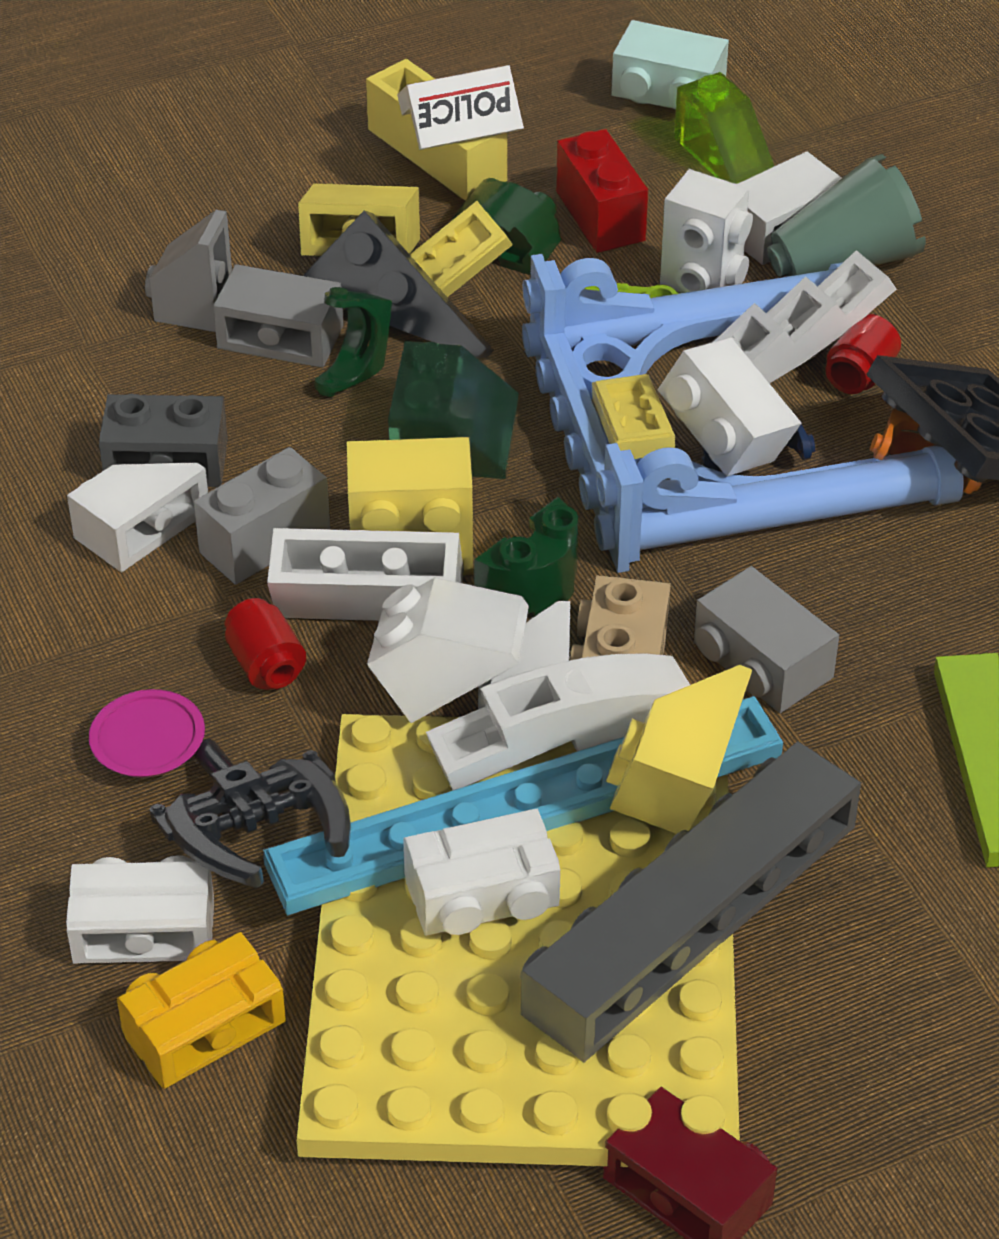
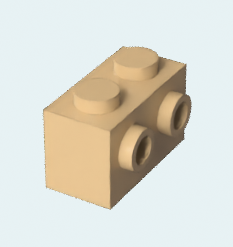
[570,575,671,660]

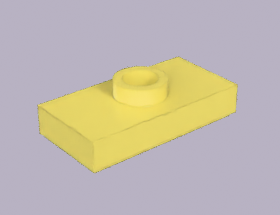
[410,201,513,297]
[592,374,675,459]

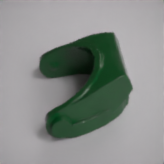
[314,287,392,397]

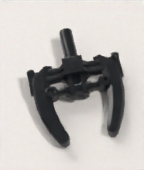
[149,739,351,888]

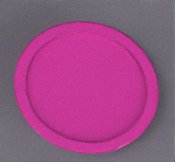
[89,689,205,778]

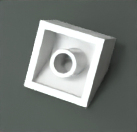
[367,577,529,723]

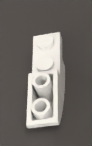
[426,654,690,791]

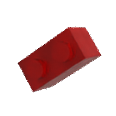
[556,129,648,253]

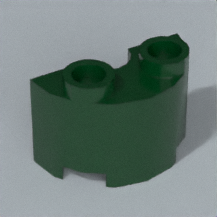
[449,178,561,275]
[474,497,578,616]

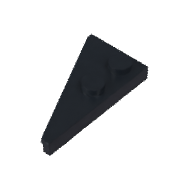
[303,210,494,359]

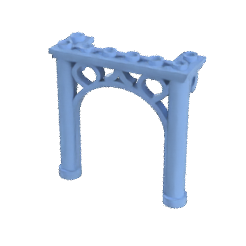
[522,254,963,573]

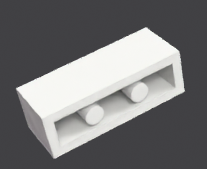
[267,528,464,621]

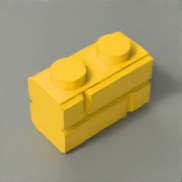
[117,932,286,1089]

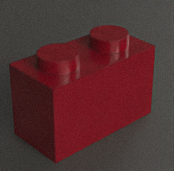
[603,1086,778,1239]

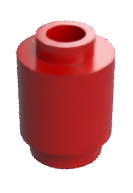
[825,314,901,394]
[225,598,306,690]

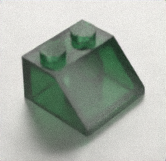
[388,341,519,479]

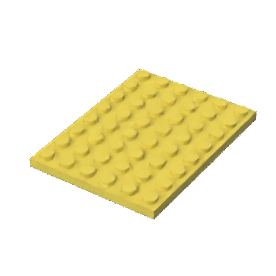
[297,714,740,1167]

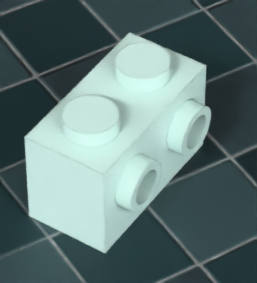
[612,20,729,116]

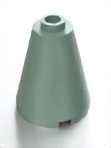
[767,154,926,277]

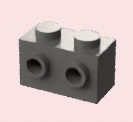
[99,394,228,487]

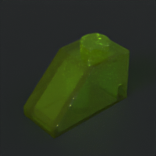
[674,72,774,184]

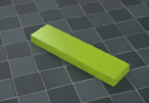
[934,653,999,867]

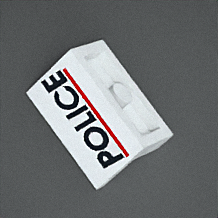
[397,65,524,150]

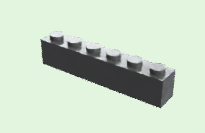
[520,741,861,1063]

